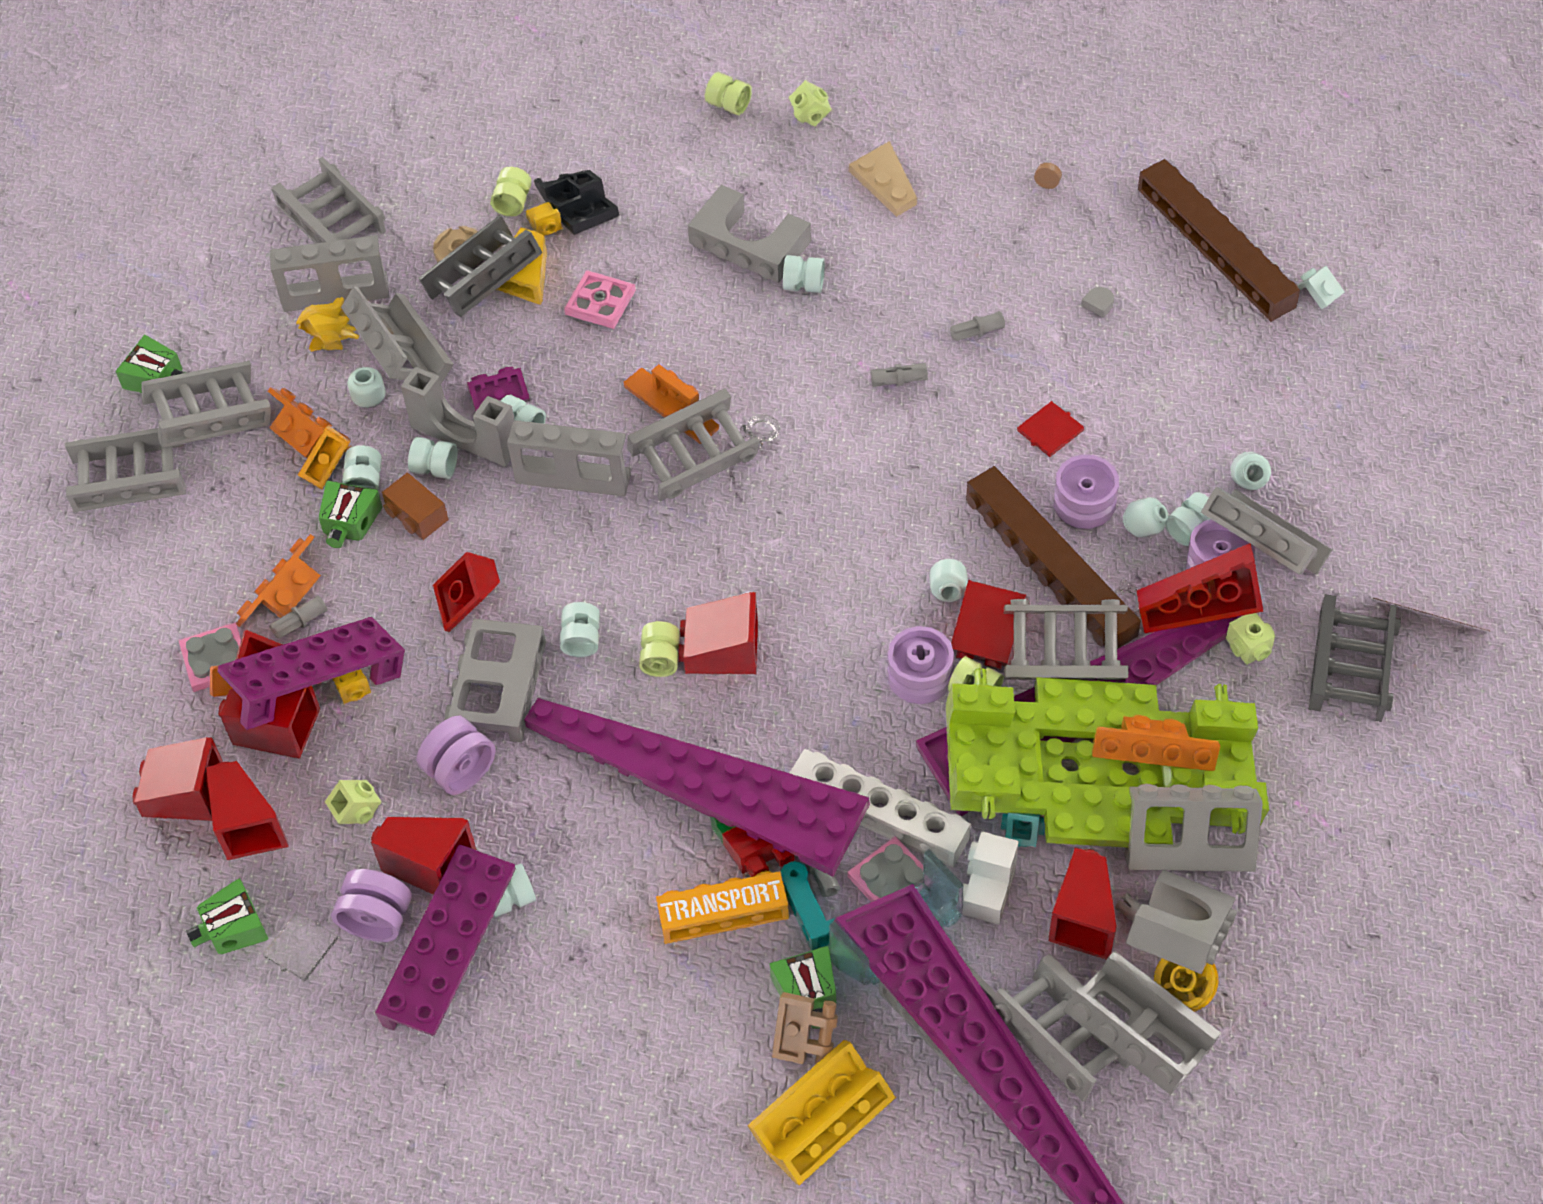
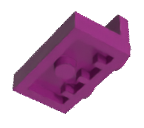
[467,366,530,411]

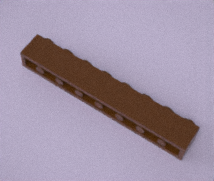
[1138,159,1300,322]
[966,465,1141,649]

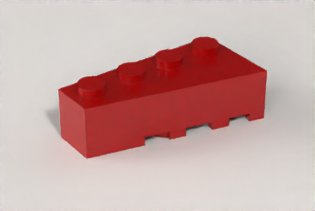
[1136,543,1264,634]

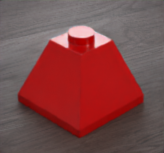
[433,552,500,632]

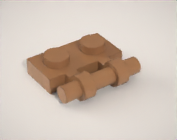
[772,992,838,1065]

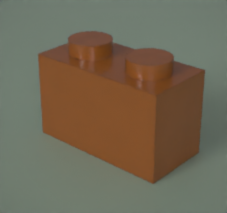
[382,472,449,540]

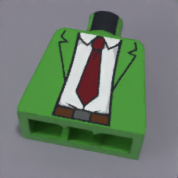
[115,335,186,393]
[319,481,383,548]
[186,878,269,954]
[769,946,837,1029]

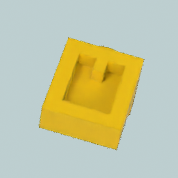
[525,202,562,236]
[332,669,372,704]

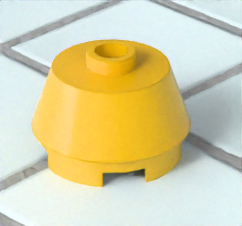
[1154,958,1219,1012]

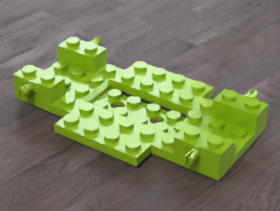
[946,668,1270,848]

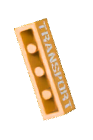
[656,871,789,944]

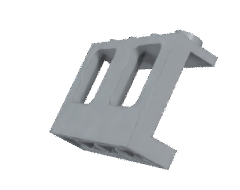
[270,235,390,312]
[341,286,454,383]
[507,420,631,496]
[445,618,546,742]
[1124,784,1263,872]
[1063,951,1221,1095]

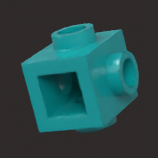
[1001,813,1045,847]

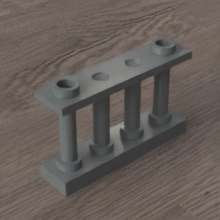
[418,215,543,317]
[1308,594,1401,722]

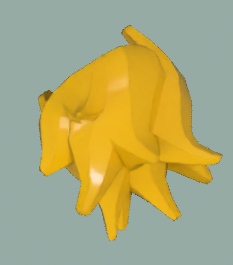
[296,297,359,352]

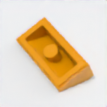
[298,426,350,490]

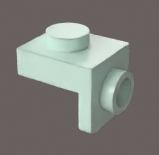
[1297,266,1345,309]

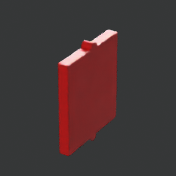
[1017,401,1085,457]

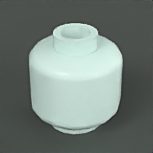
[347,367,386,408]
[1230,451,1271,490]
[1123,497,1168,538]
[929,559,968,602]

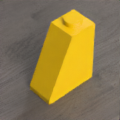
[496,227,547,305]

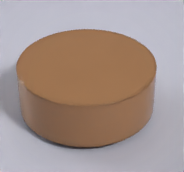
[1034,162,1062,189]

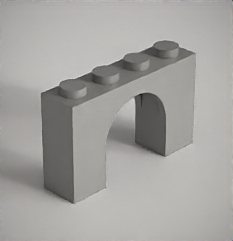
[687,185,811,283]
[401,367,515,467]
[1126,870,1237,974]

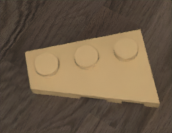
[849,141,917,217]

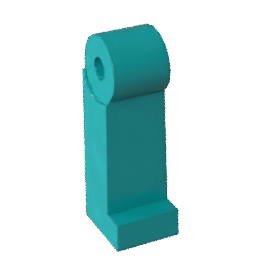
[781,861,842,951]

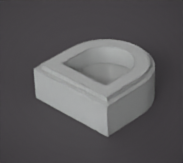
[1081,287,1114,318]

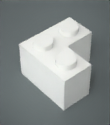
[958,831,1019,925]

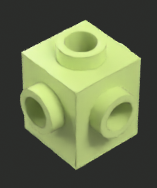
[788,80,832,127]
[1226,613,1275,665]
[324,780,382,824]

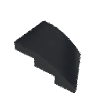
[534,170,620,235]

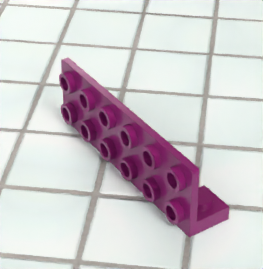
[218,617,405,730]
[375,844,516,1036]

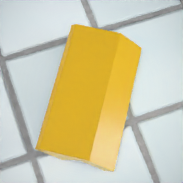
[747,1039,896,1186]

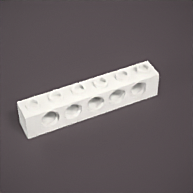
[790,749,971,868]

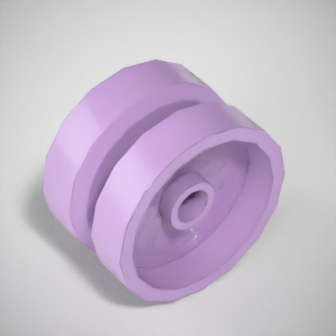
[1054,454,1119,529]
[1186,519,1255,570]
[887,626,954,704]
[416,716,496,795]
[331,869,412,942]

